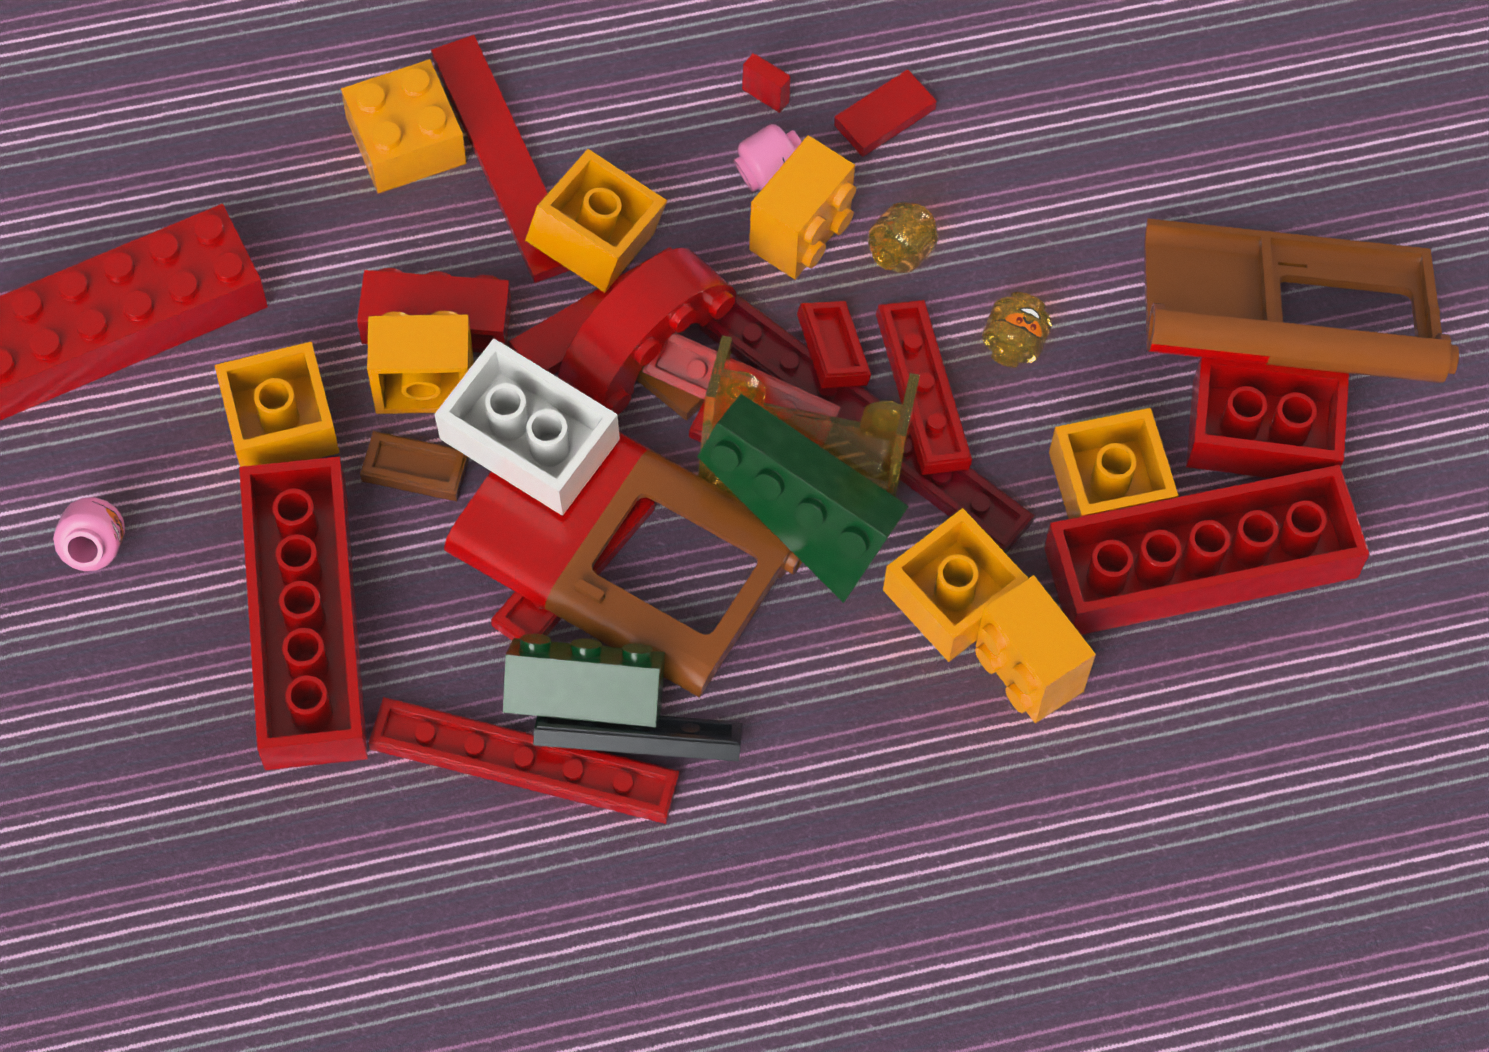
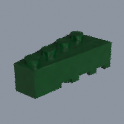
[697,393,909,603]

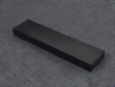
[533,715,743,762]

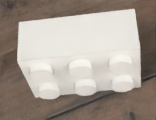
[435,338,620,516]

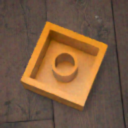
[341,59,466,194]
[749,135,856,280]
[525,149,667,293]
[367,311,474,414]
[215,341,340,467]
[1049,408,1179,519]
[883,508,1028,662]
[975,575,1096,724]

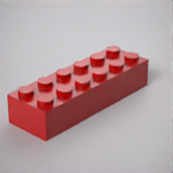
[0,203,268,421]
[239,456,368,770]
[1044,465,1370,635]

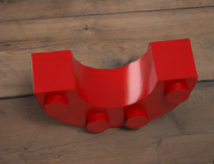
[558,248,737,415]

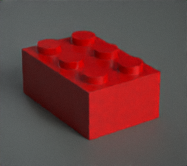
[1186,358,1349,478]

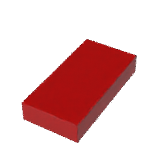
[834,69,937,157]
[797,301,871,388]

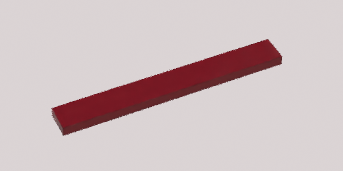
[700,294,1035,553]

